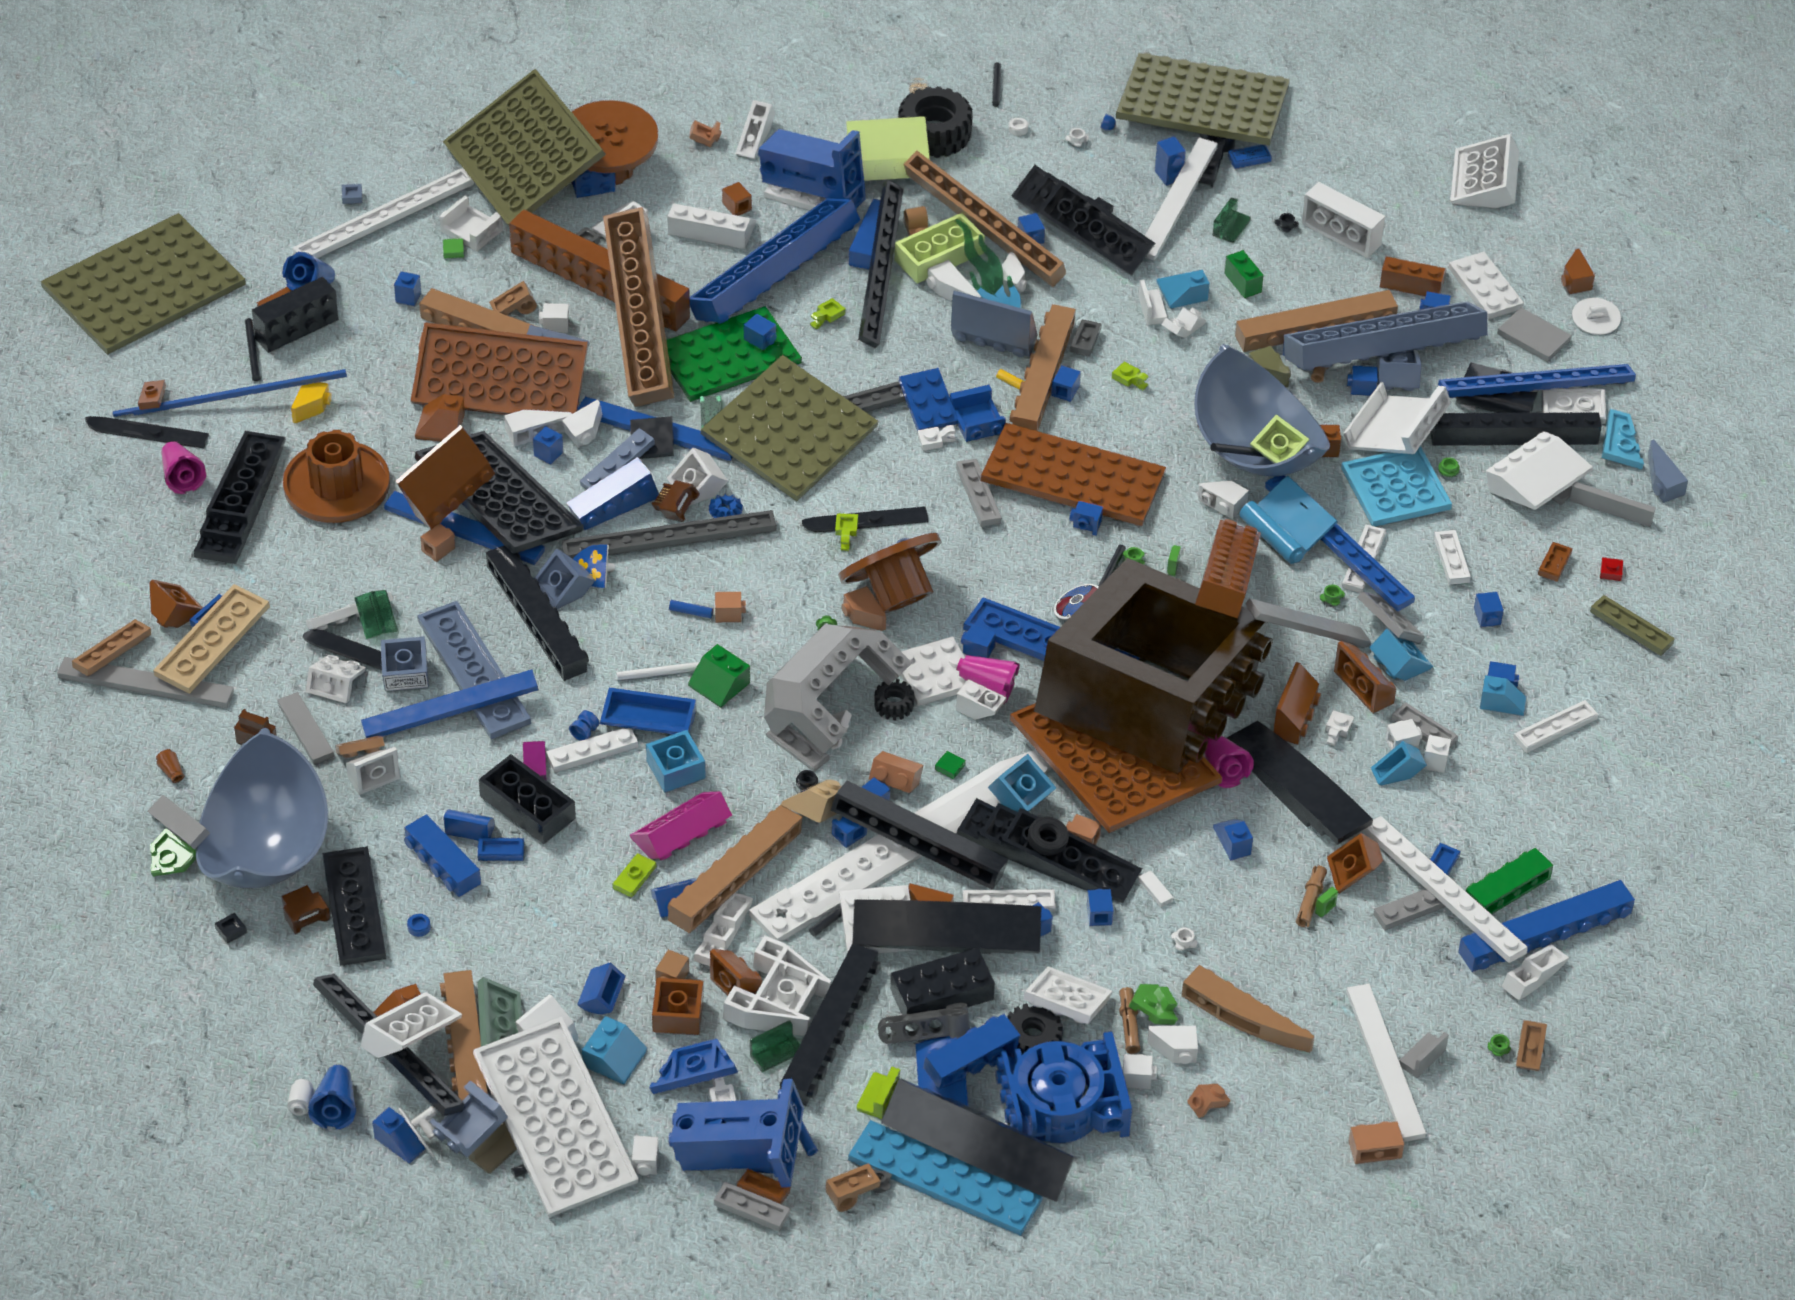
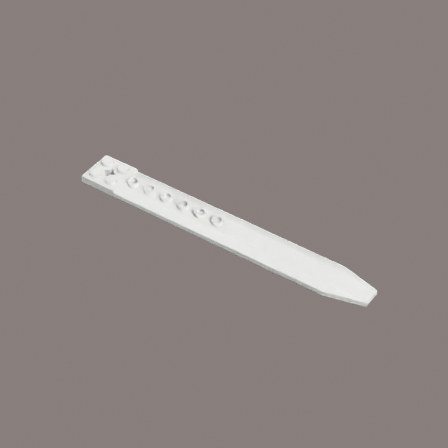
[749,750,1052,942]

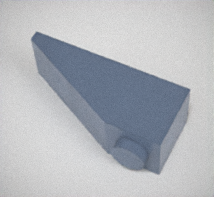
[1648,439,1688,503]

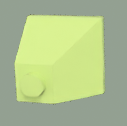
[1250,415,1309,463]

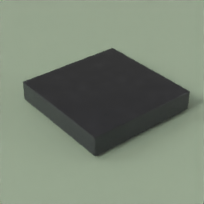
[630,416,674,459]

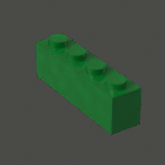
[1465,848,1553,915]

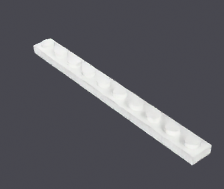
[293,168,474,258]
[1363,816,1528,963]

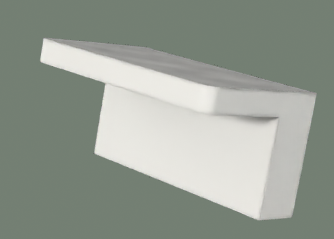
[1139,280,1167,325]

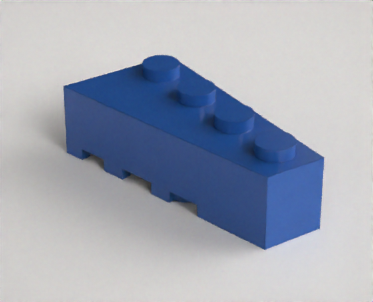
[923,1014,1020,1089]

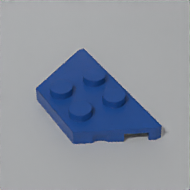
[649,1039,738,1094]

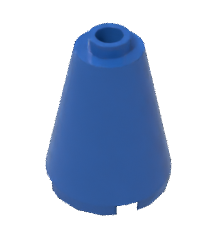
[282,252,335,290]
[308,1065,356,1130]

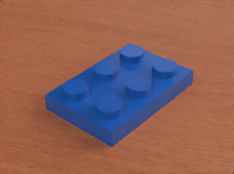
[898,368,958,432]

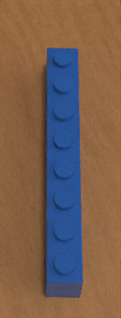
[1458,880,1635,972]

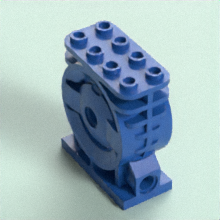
[995,1031,1132,1143]

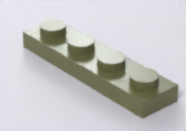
[1590,595,1675,656]

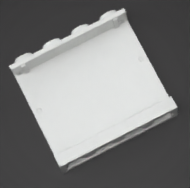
[1344,382,1451,454]

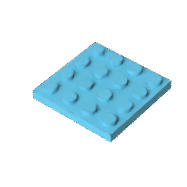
[1341,446,1452,527]

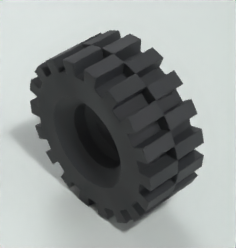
[1007,1003,1063,1055]

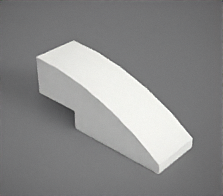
[1502,944,1569,1000]

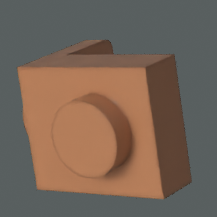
[689,120,722,147]
[1187,1084,1231,1118]

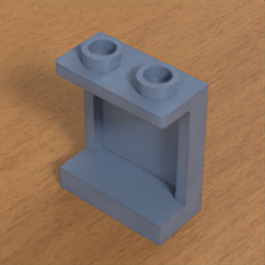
[430,1080,508,1158]

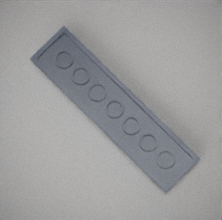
[417,601,531,739]

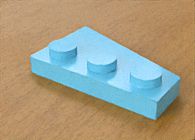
[1601,409,1644,469]

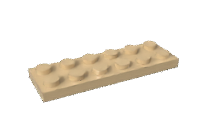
[153,584,270,694]

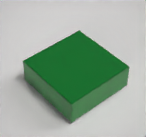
[935,751,966,779]

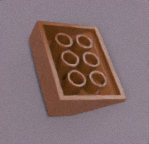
[396,425,495,529]

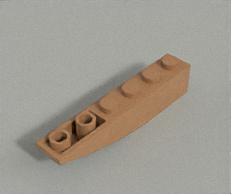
[1181,965,1315,1053]

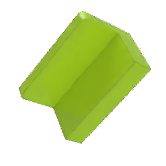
[856,1066,900,1119]

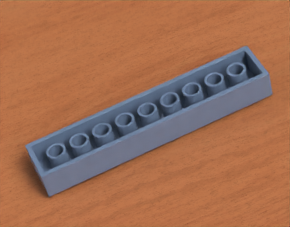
[1284,301,1488,371]

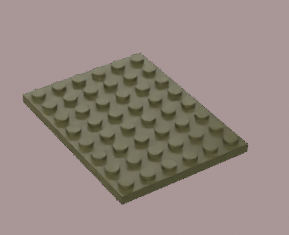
[1116,53,1290,146]
[442,68,606,226]
[41,213,246,355]

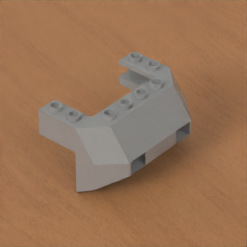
[764,624,912,754]

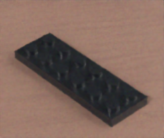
[322,846,386,966]

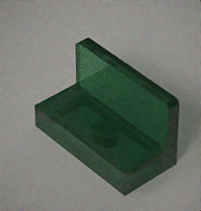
[1212,197,1251,243]
[354,590,398,639]
[750,1020,800,1072]

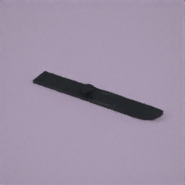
[85,416,209,449]
[802,506,928,532]
[303,629,382,670]

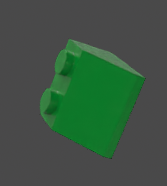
[688,644,750,708]

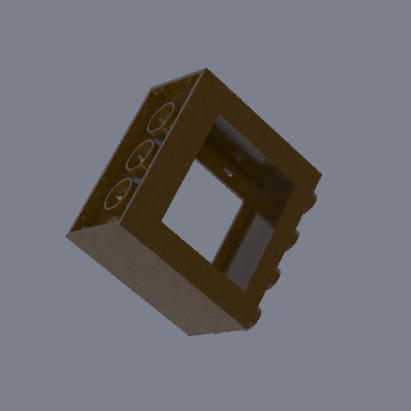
[1034,558,1273,775]

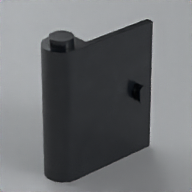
[1455,362,1539,413]

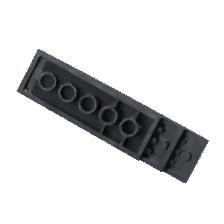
[1011,164,1156,276]
[194,431,286,564]
[1226,720,1373,845]
[956,798,1142,903]
[852,899,1042,954]
[881,1079,1075,1202]

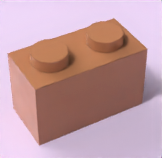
[869,751,924,793]
[1348,1121,1404,1164]

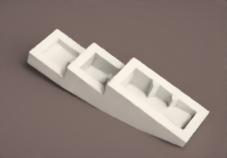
[693,892,753,966]

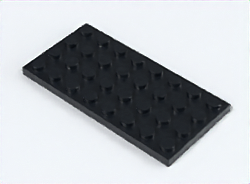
[414,431,583,554]

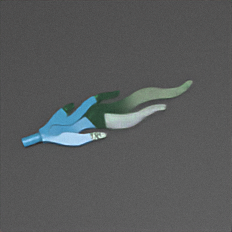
[955,219,1021,308]

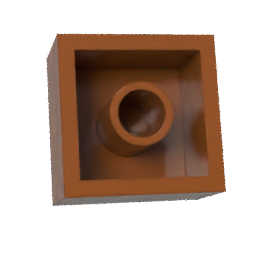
[652,978,704,1035]

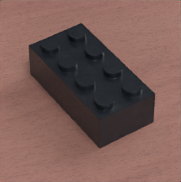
[252,276,339,353]
[478,754,576,844]
[890,948,995,1024]

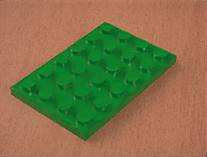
[666,306,802,402]

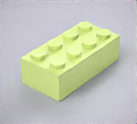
[895,213,985,284]

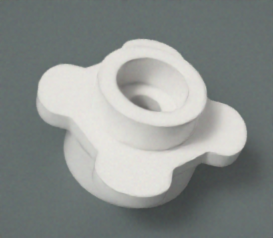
[1065,128,1089,147]
[1171,928,1198,951]

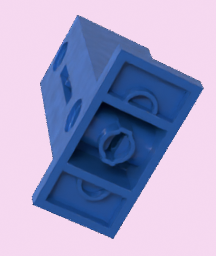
[758,129,866,209]
[668,1079,804,1187]

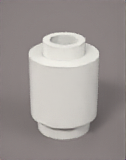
[287,1079,314,1116]

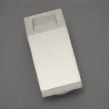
[1162,307,1207,338]

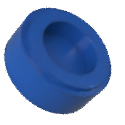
[407,914,431,937]

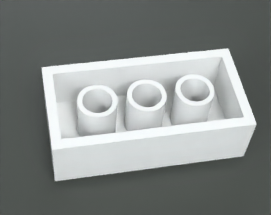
[1302,182,1385,258]

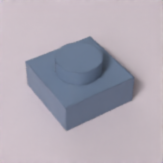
[342,184,362,204]

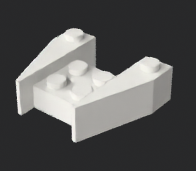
[723,935,831,1036]

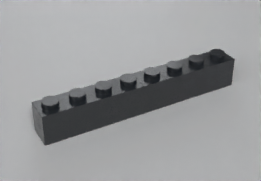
[1430,412,1602,446]
[486,545,589,681]
[830,780,1009,890]
[780,943,881,1106]

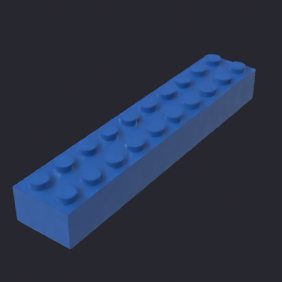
[690,198,861,323]

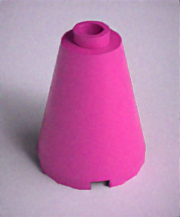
[161,442,206,494]
[956,655,1020,704]
[1204,736,1254,788]

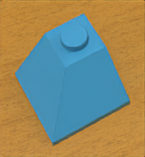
[1156,270,1210,309]

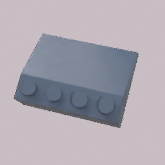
[951,291,1038,357]

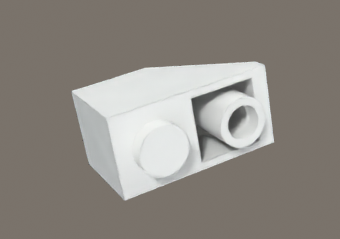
[1198,481,1249,519]
[956,679,1006,720]

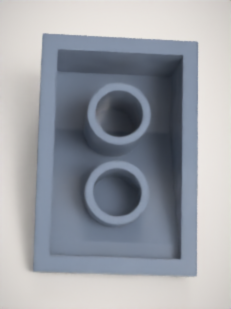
[1376,349,1422,391]

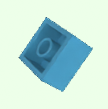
[646,730,706,793]
[988,754,1057,812]

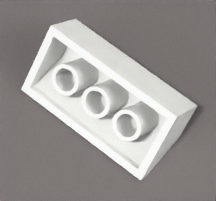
[667,203,756,249]
[360,992,462,1058]

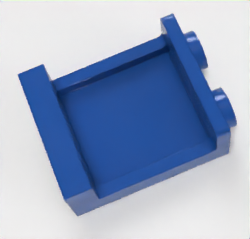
[950,385,1006,442]

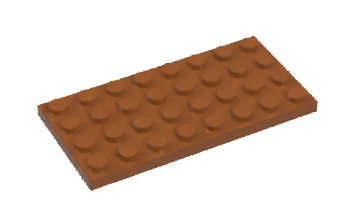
[410,322,589,415]
[980,423,1166,526]

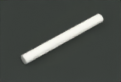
[616,662,699,681]

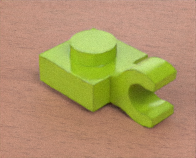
[810,298,846,329]
[1112,361,1149,390]
[835,513,858,551]

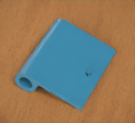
[1239,475,1338,564]

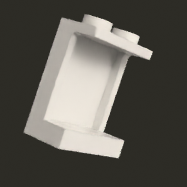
[439,196,503,252]

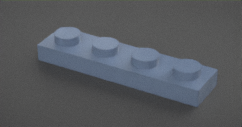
[580,428,655,490]

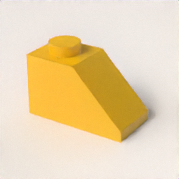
[291,382,332,423]

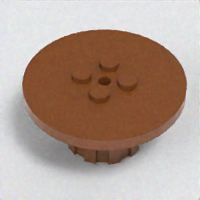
[572,100,658,185]
[283,429,390,523]
[838,533,942,613]

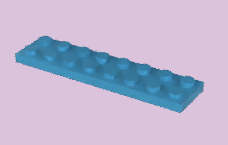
[848,1120,1043,1236]

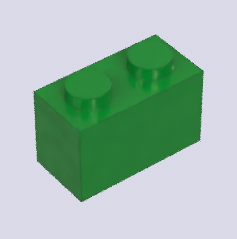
[1224,250,1264,299]

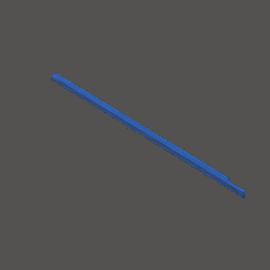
[113,369,347,417]

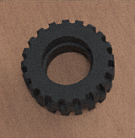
[898,86,973,158]

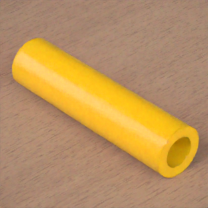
[996,369,1025,390]

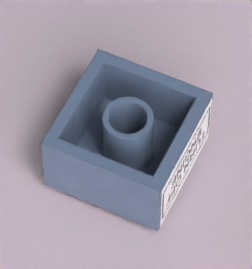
[381,636,429,691]

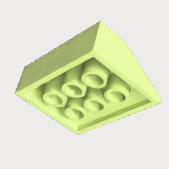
[846,117,929,181]

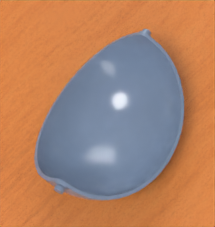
[1194,344,1330,477]
[196,728,328,889]

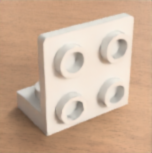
[305,655,366,703]

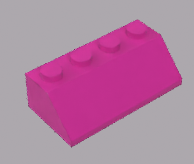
[629,791,732,861]

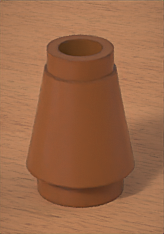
[156,749,184,783]

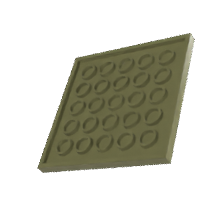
[701,355,878,501]

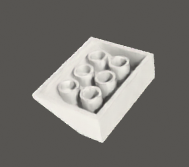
[1450,134,1519,208]
[1486,432,1593,510]

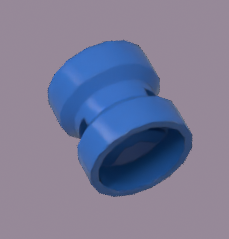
[569,710,600,741]

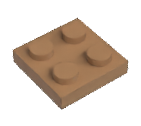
[335,736,385,758]

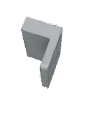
[1399,1032,1449,1078]

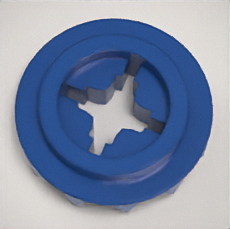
[709,493,743,518]

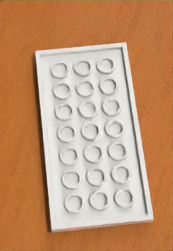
[473,1017,639,1217]

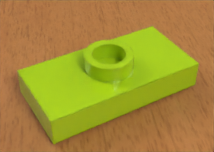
[612,853,657,898]

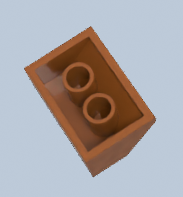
[1380,256,1447,297]
[1334,641,1396,714]
[1273,662,1321,745]

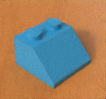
[1369,629,1433,681]
[582,1016,647,1084]

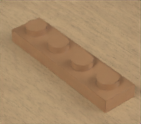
[72,619,151,676]

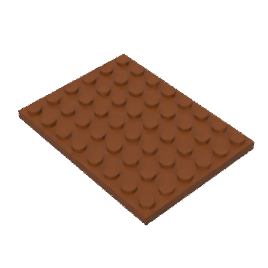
[1010,703,1222,833]

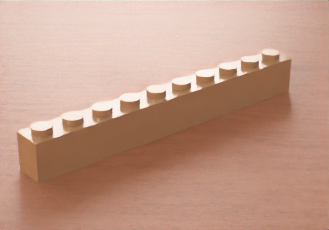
[904,151,1067,287]

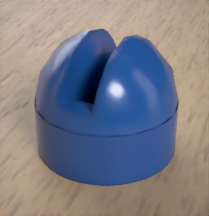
[1100,114,1116,131]

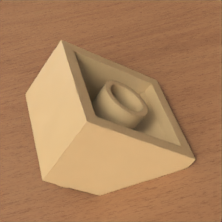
[781,779,842,823]

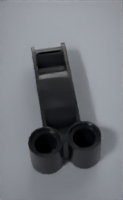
[1198,133,1235,188]

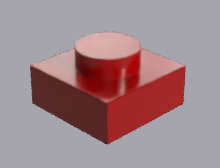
[1600,557,1623,581]

